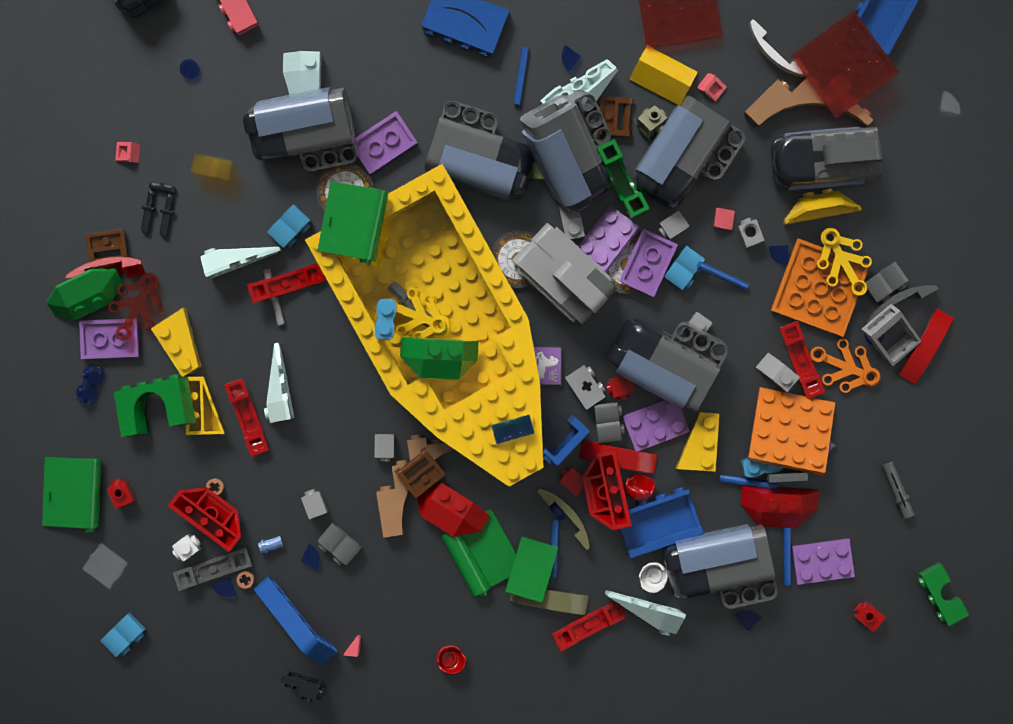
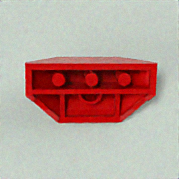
[582,450,632,530]
[417,481,490,537]
[741,485,819,528]
[168,487,241,552]

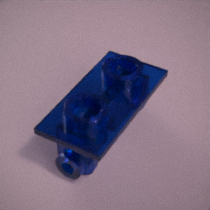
[76,363,104,405]

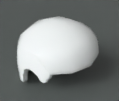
[639,562,668,593]

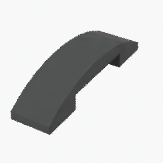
[866,285,938,324]
[173,548,252,591]

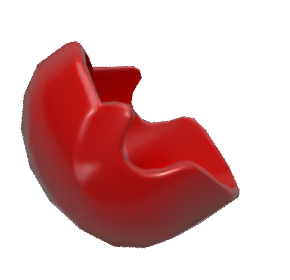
[624,474,655,501]
[436,645,466,675]

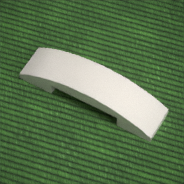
[749,19,809,77]

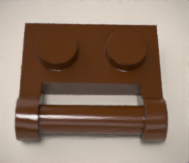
[597,96,634,137]
[85,229,129,262]
[394,447,446,498]

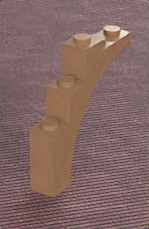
[744,74,873,127]
[376,434,455,538]

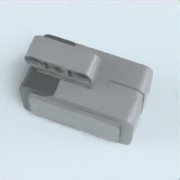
[511,223,617,326]

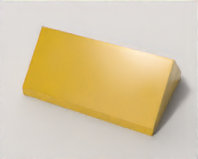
[629,46,698,106]

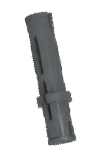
[882,461,915,519]

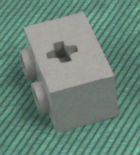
[565,365,606,410]

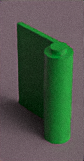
[317,181,389,265]
[42,457,101,532]
[440,508,516,598]

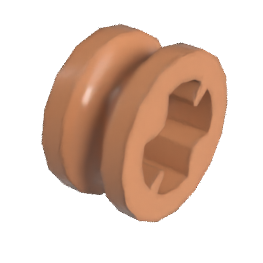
[206,478,224,495]
[236,571,255,589]

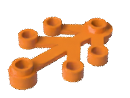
[810,339,881,393]

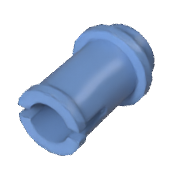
[258,536,284,554]

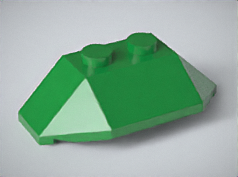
[46,269,124,320]
[400,337,479,380]

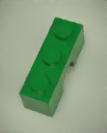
[918,563,969,626]

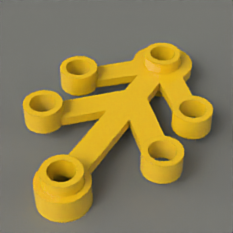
[816,228,872,296]
[385,287,450,338]

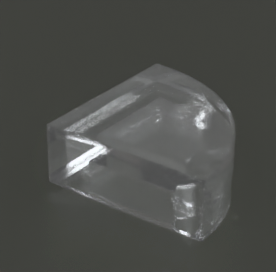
[940,91,960,114]

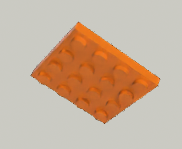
[770,238,869,337]
[748,387,835,476]

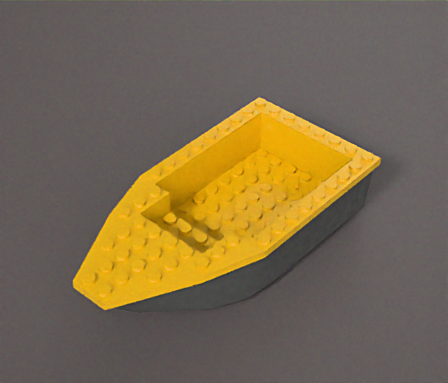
[305,164,543,486]

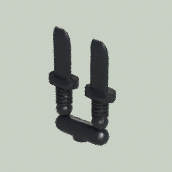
[141,182,176,238]

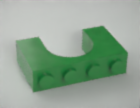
[597,139,649,220]
[114,374,196,437]

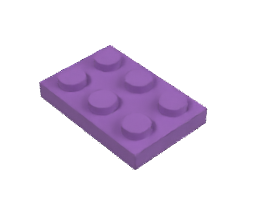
[356,111,418,175]
[578,205,641,273]
[619,229,678,297]
[79,318,139,359]
[622,400,690,451]
[792,538,855,585]

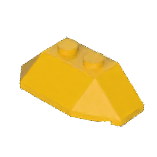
[783,188,862,225]

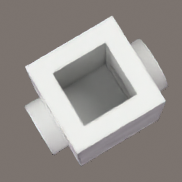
[172,533,202,561]

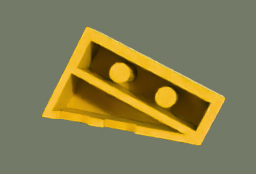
[151,308,202,377]
[185,377,225,435]
[676,412,719,472]

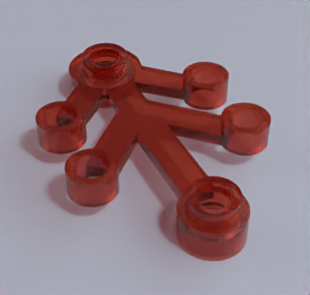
[108,273,163,341]

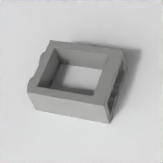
[862,304,922,366]

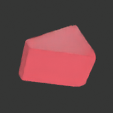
[697,73,727,102]
[115,142,141,163]
[713,208,735,230]
[343,635,361,657]

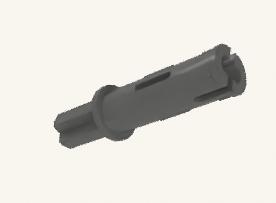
[387,281,433,328]

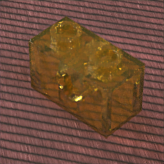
[191,153,235,182]

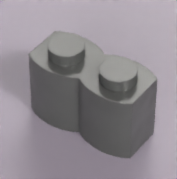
[865,261,909,303]
[594,402,625,443]
[318,523,362,566]

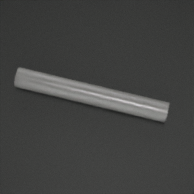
[263,268,285,326]

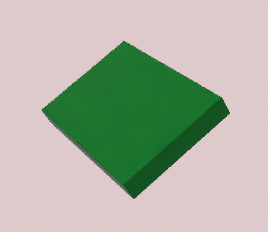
[505,537,558,603]

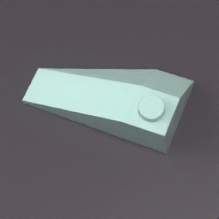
[283,51,322,94]
[540,59,618,104]
[200,247,282,279]
[264,343,295,423]
[605,590,686,636]

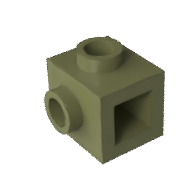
[636,105,668,140]

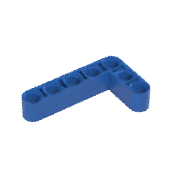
[254,576,337,665]

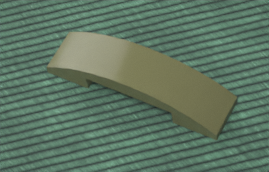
[537,488,590,550]
[510,589,589,615]

